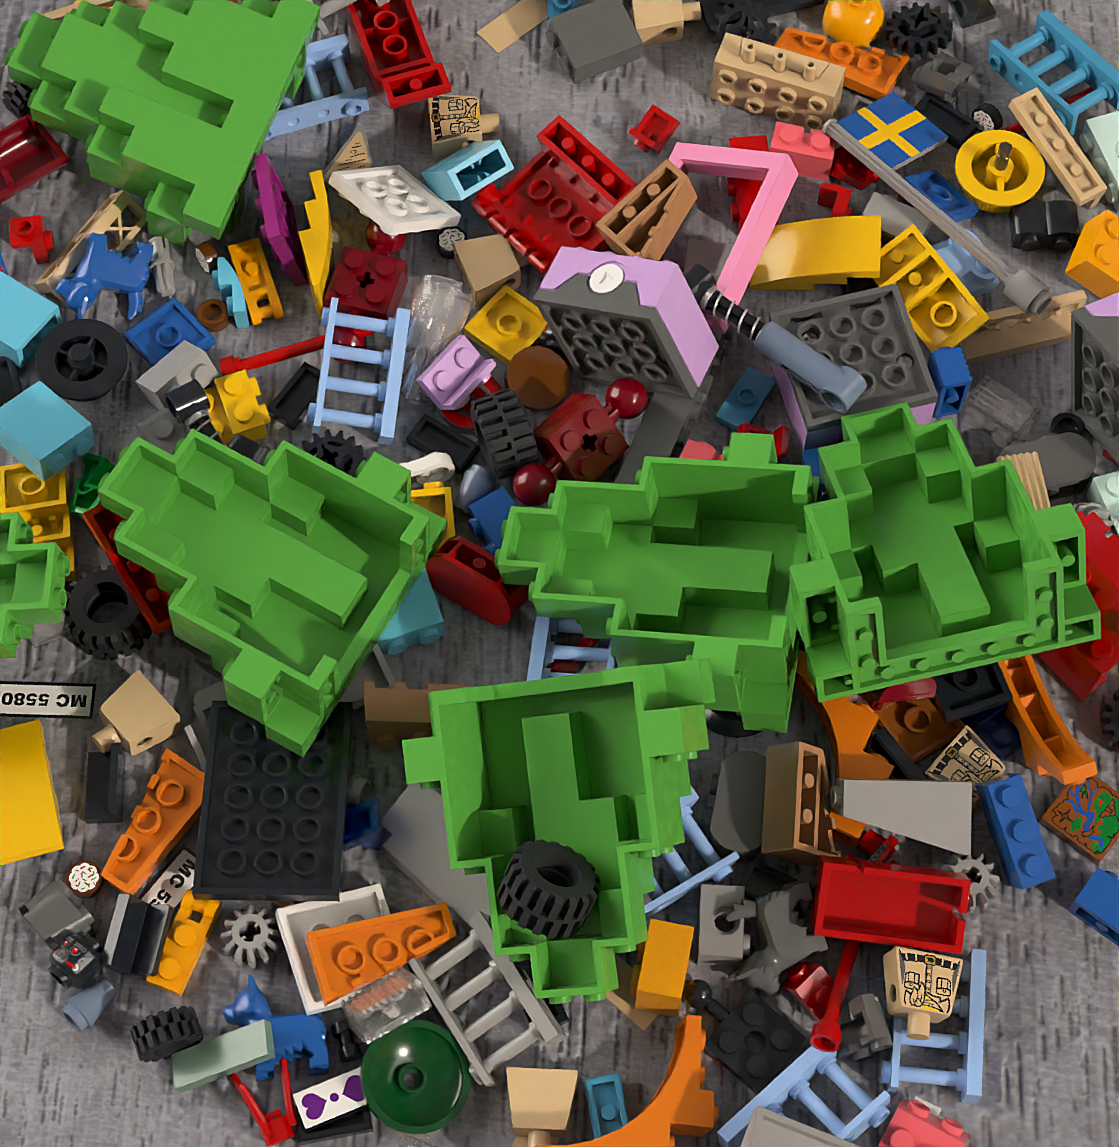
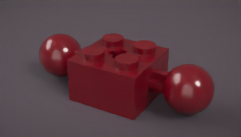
[324,220,408,363]
[513,377,648,506]

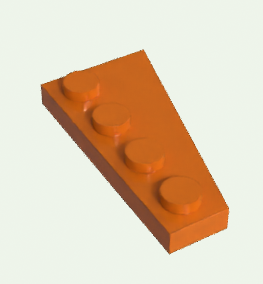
[774,27,910,100]
[100,748,205,896]
[305,902,457,1007]

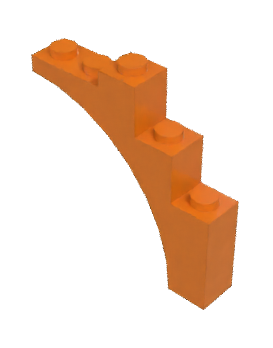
[794,649,894,849]
[998,655,1098,785]
[534,1014,719,1147]

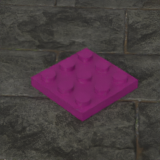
[251,153,308,286]

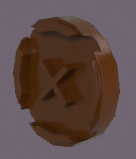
[504,346,570,412]

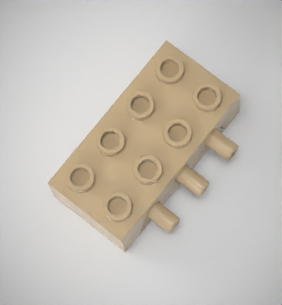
[711,32,846,131]

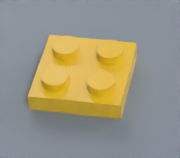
[463,284,547,366]

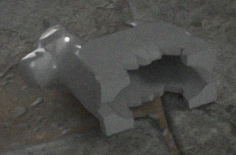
[726,880,828,998]

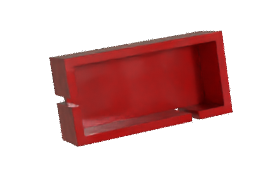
[810,855,971,954]

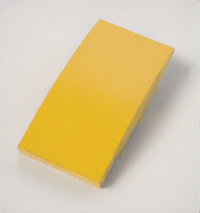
[298,170,334,319]
[750,216,881,290]
[873,224,991,353]
[0,463,77,582]
[0,719,64,865]

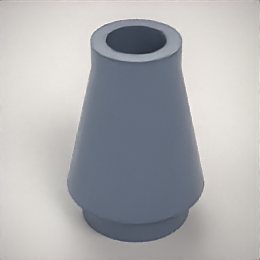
[453,464,496,517]
[61,978,117,1032]

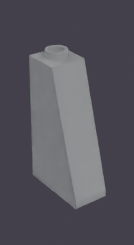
[830,778,972,855]

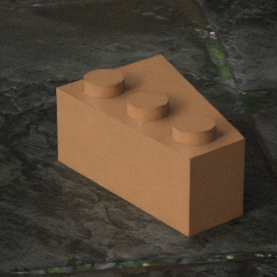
[595,159,698,261]
[363,681,471,749]
[761,741,841,867]

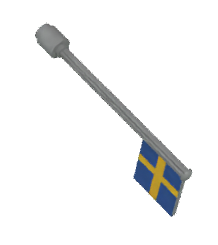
[822,92,1053,316]

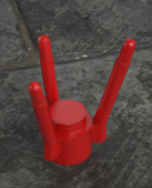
[230,1058,299,1147]

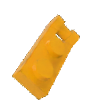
[228,237,284,326]
[146,889,222,997]

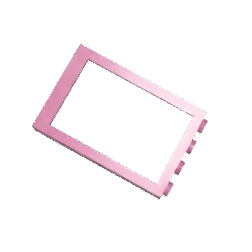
[668,142,798,334]

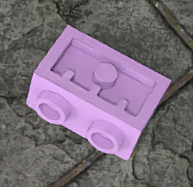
[416,335,497,410]

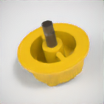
[955,130,1045,214]

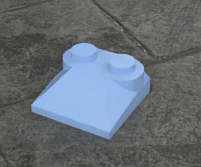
[932,230,999,297]

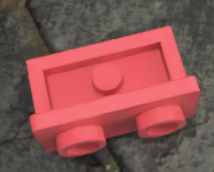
[878,1098,969,1147]

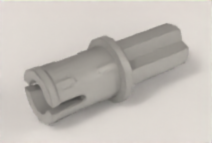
[148,236,176,297]

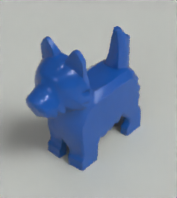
[55,232,154,321]
[222,974,329,1081]

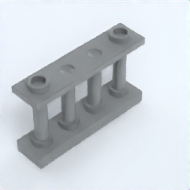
[408,911,567,1088]

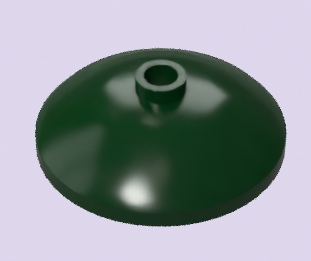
[360,1020,471,1135]

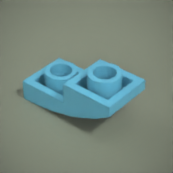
[212,257,250,328]

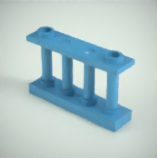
[987,9,1119,136]

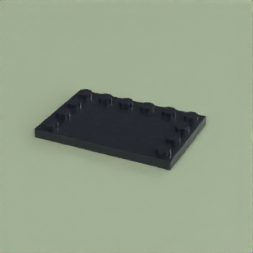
[192,700,354,902]

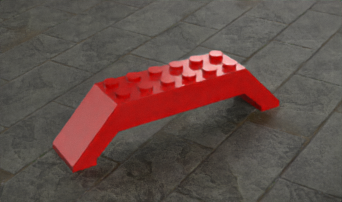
[343,0,452,109]

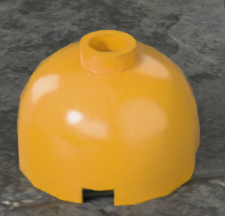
[822,0,884,49]

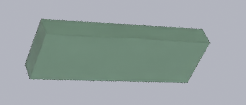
[171,1019,275,1092]

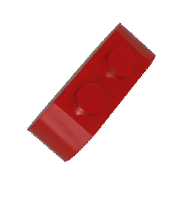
[425,536,529,625]

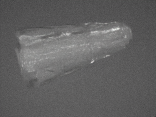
[400,275,476,407]

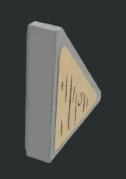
[322,125,374,189]

